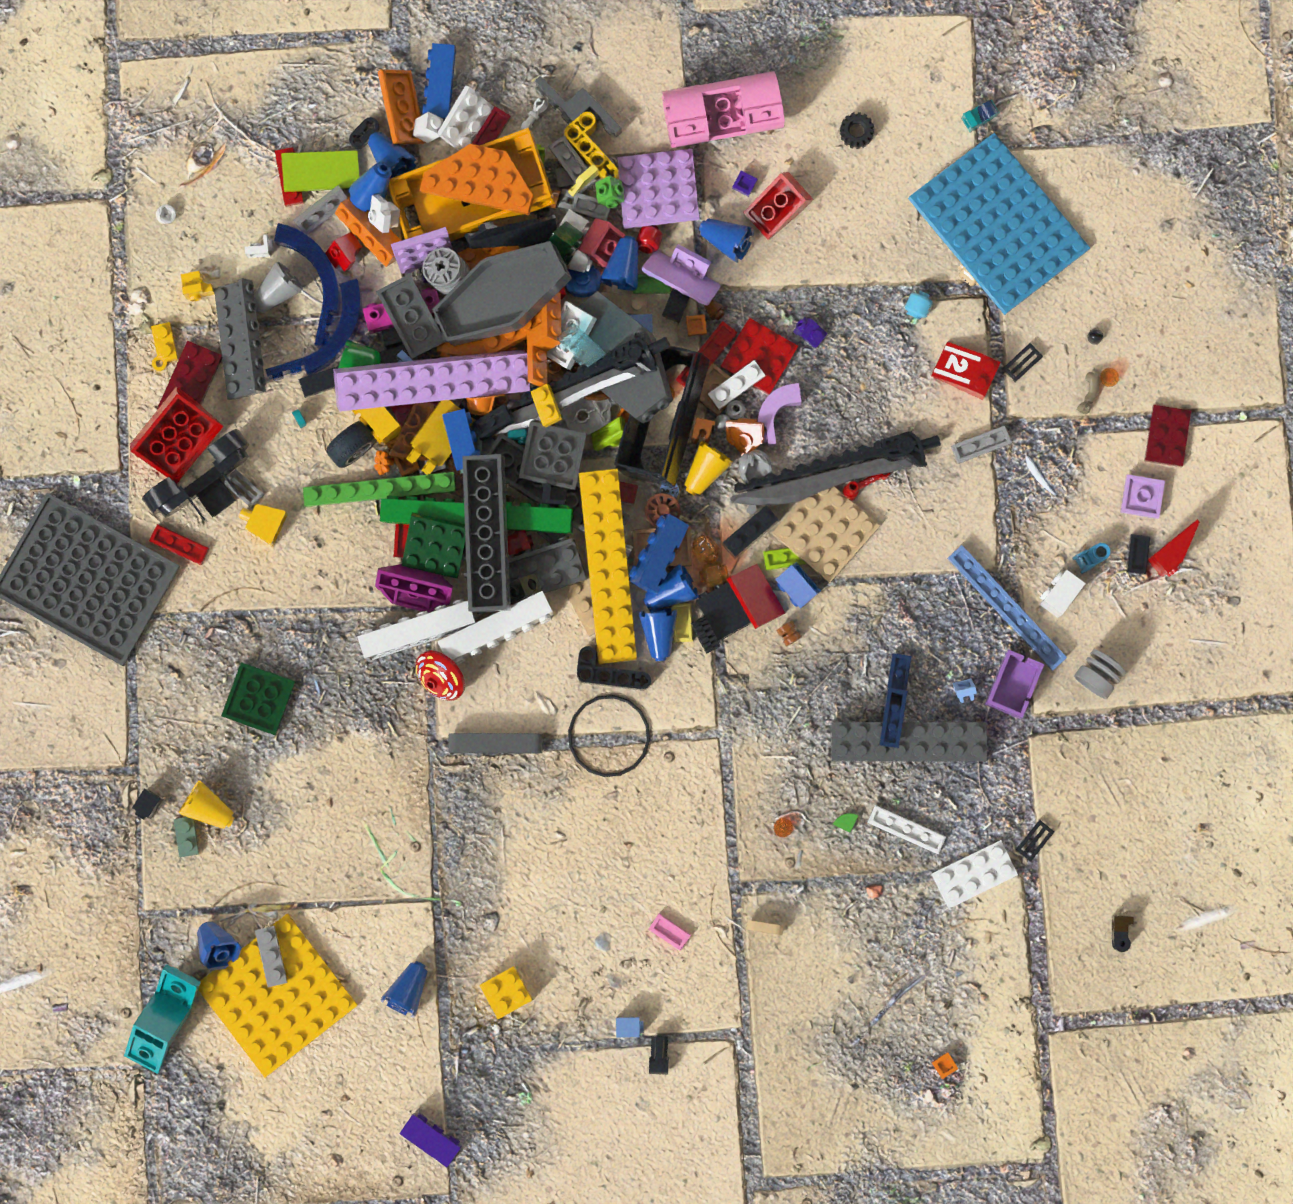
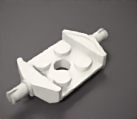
[555,398,617,436]

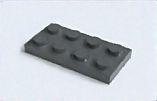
[376,274,445,360]

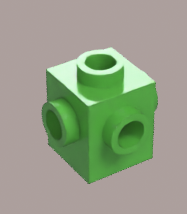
[595,176,625,208]

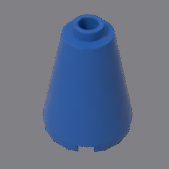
[368,132,417,179]
[348,162,391,212]
[699,218,754,263]
[600,236,638,291]
[643,564,699,610]
[639,608,677,661]
[380,961,428,1018]

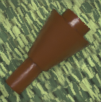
[703,299,726,321]

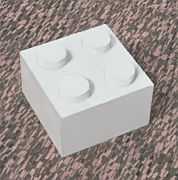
[1039,570,1086,618]

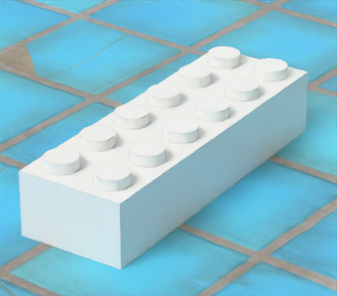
[438,591,554,666]
[357,599,476,661]

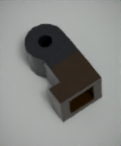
[1112,916,1134,952]

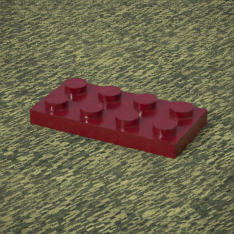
[157,340,222,410]

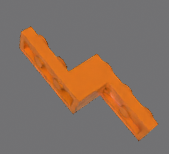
[527,292,562,387]

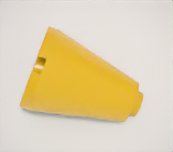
[684,441,733,496]
[179,781,235,829]

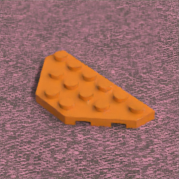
[419,144,534,215]

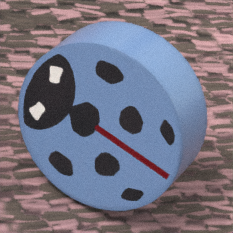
[660,484,679,501]

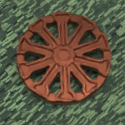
[645,493,681,528]

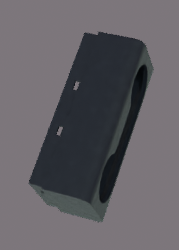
[614,346,710,487]

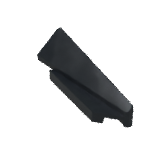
[464,212,557,249]

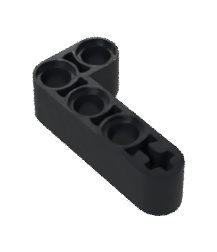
[577,646,651,691]

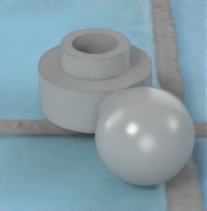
[715,400,745,430]

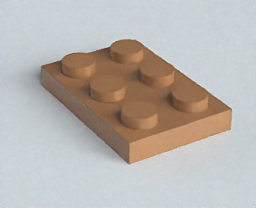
[633,527,692,567]

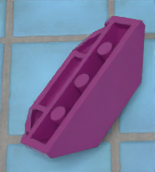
[375,564,453,613]

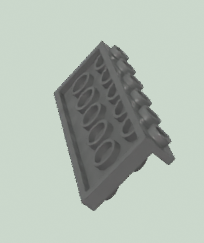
[214,278,266,400]
[464,536,587,615]

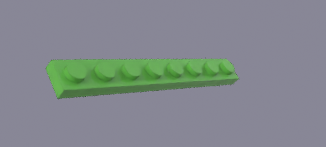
[303,472,456,507]

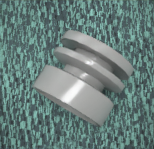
[422,247,470,295]
[1074,649,1126,699]

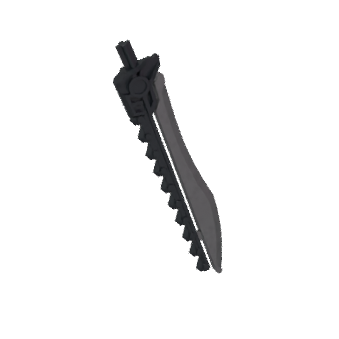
[475,336,670,434]
[730,431,941,505]

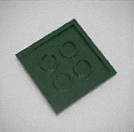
[402,512,466,579]
[221,662,296,736]

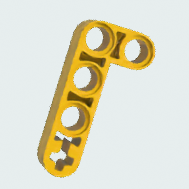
[564,112,619,180]

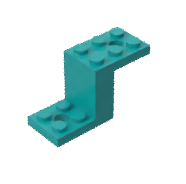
[124,964,201,1074]

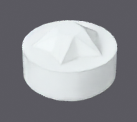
[156,204,176,224]

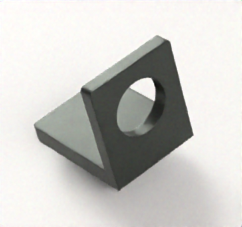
[509,574,542,604]

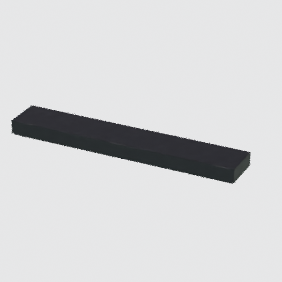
[299,344,411,398]

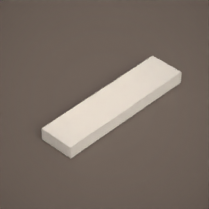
[867,805,946,854]

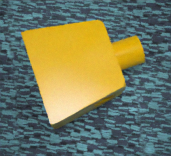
[239,504,288,547]

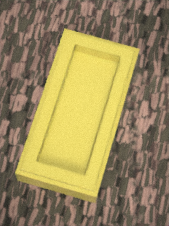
[672,603,693,643]

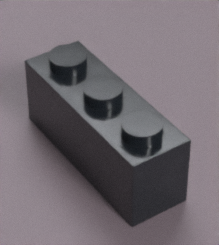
[722,505,779,559]

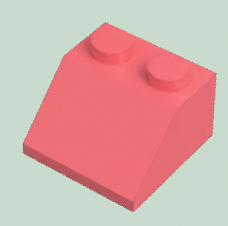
[578,218,626,268]

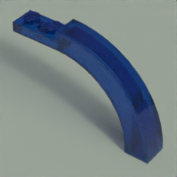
[274,223,340,349]
[265,278,362,381]

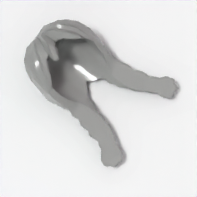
[739,450,778,515]

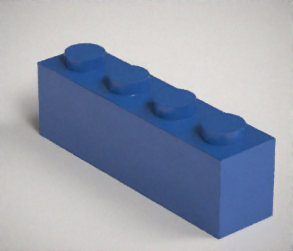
[423,43,456,122]

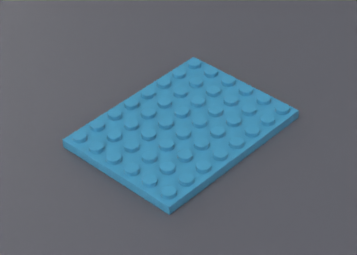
[908,133,1090,315]

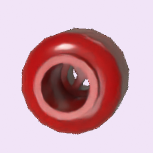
[636,225,663,254]

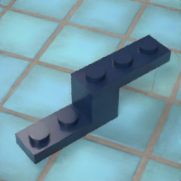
[879,653,912,749]

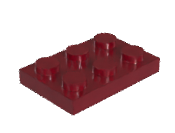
[1144,405,1191,468]

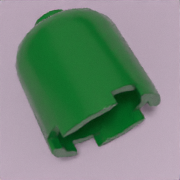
[339,340,381,368]

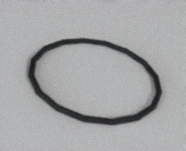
[568,695,650,777]

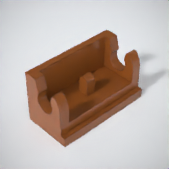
[691,417,715,445]

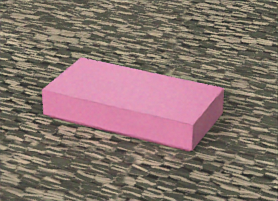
[648,914,691,951]

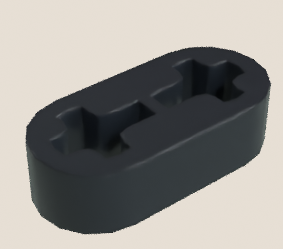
[349,117,380,150]

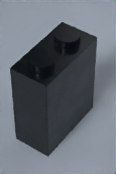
[696,581,752,642]

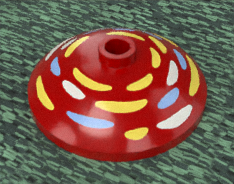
[415,650,465,701]

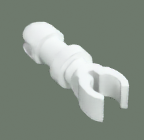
[521,98,548,130]

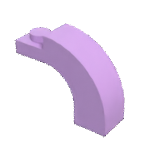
[758,383,801,447]

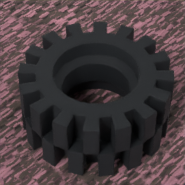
[840,112,874,149]
[691,616,720,653]

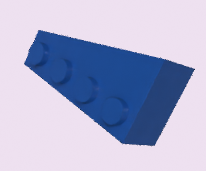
[629,514,689,594]

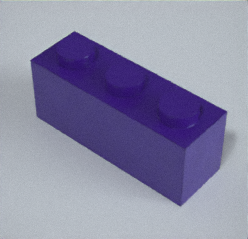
[399,1113,462,1167]

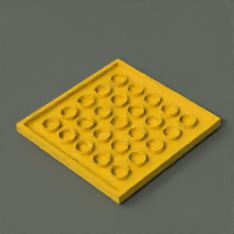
[198,913,358,1078]

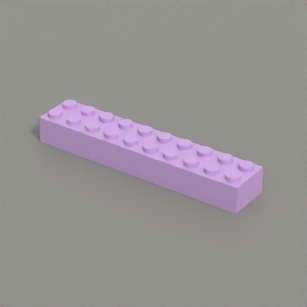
[333,349,530,411]

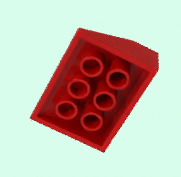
[130,386,224,484]

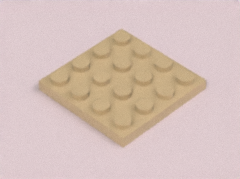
[772,487,880,584]

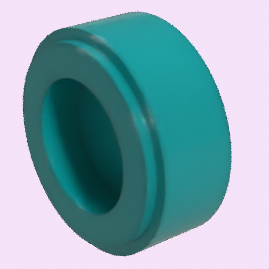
[292,409,307,428]

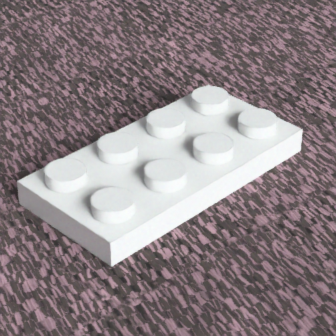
[931,840,1018,909]

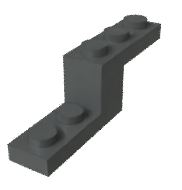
[535,76,622,138]

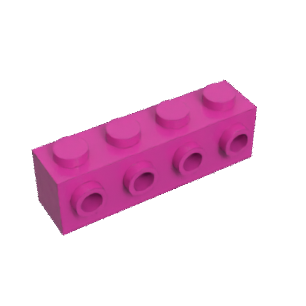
[363,288,440,334]

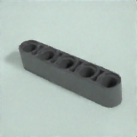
[448,733,543,754]

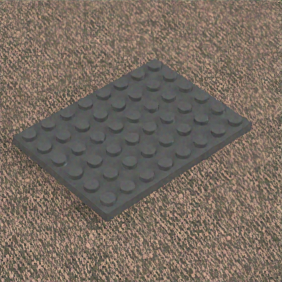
[0,493,181,666]

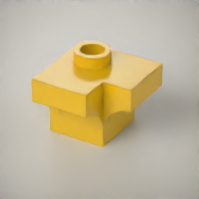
[180,271,215,302]

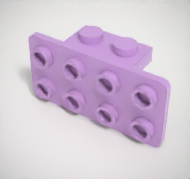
[642,244,721,305]

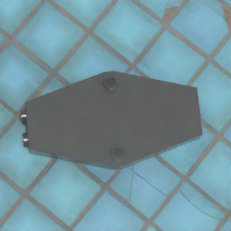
[432,241,572,346]
[578,291,673,423]

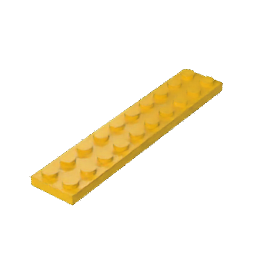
[579,468,637,664]

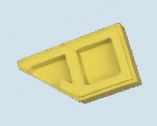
[568,165,599,197]

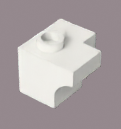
[368,194,400,233]

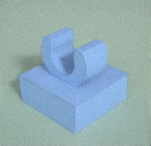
[953,679,977,703]

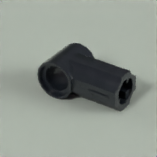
[649,1036,669,1075]

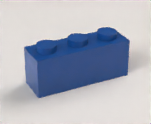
[442,409,481,471]

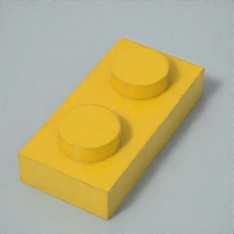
[531,384,562,427]

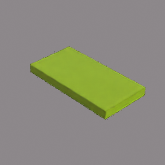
[281,150,359,192]

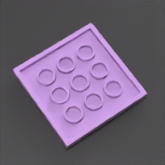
[617,149,700,229]

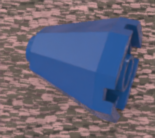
[197,921,242,971]

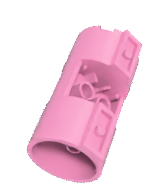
[662,71,785,148]

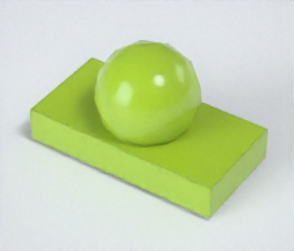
[591,416,625,452]

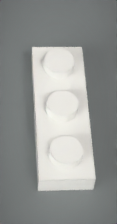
[708,360,765,410]

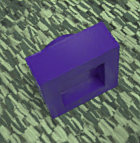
[732,171,758,197]

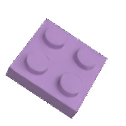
[1120,474,1165,519]

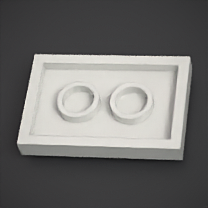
[437,86,494,151]
[547,301,597,370]

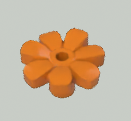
[374,450,394,475]

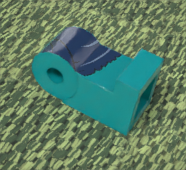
[961,100,1000,133]

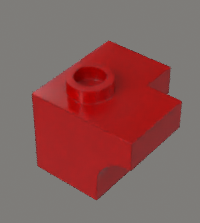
[325,232,362,272]
[508,530,534,556]

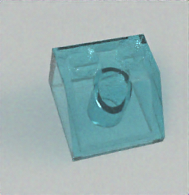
[557,322,606,367]

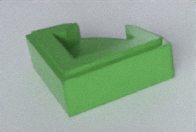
[833,813,859,833]

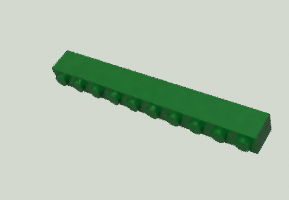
[380,496,574,534]

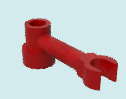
[842,473,890,501]

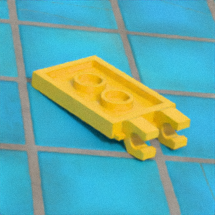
[406,400,475,475]

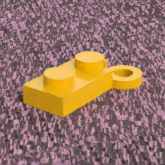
[151,322,178,371]

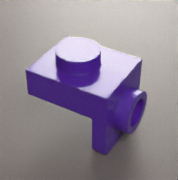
[793,317,828,348]

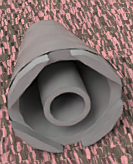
[254,262,303,313]

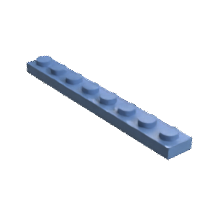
[947,545,1067,671]

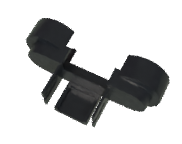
[142,429,249,522]

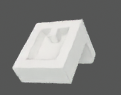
[245,234,273,258]

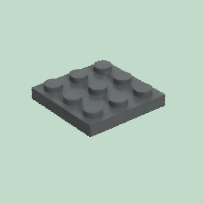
[518,421,587,490]

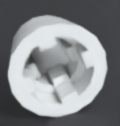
[569,250,593,273]

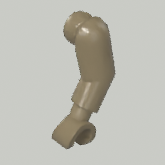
[1076,372,1100,414]

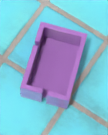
[984,649,1044,719]

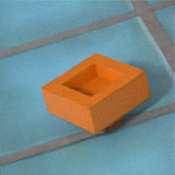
[686,314,707,336]
[931,1052,959,1079]

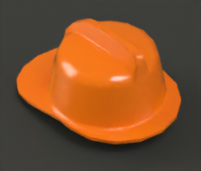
[466,394,506,416]

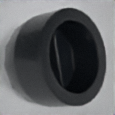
[1087,329,1103,345]

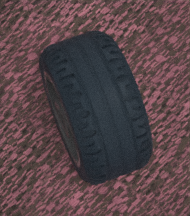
[326,421,376,468]

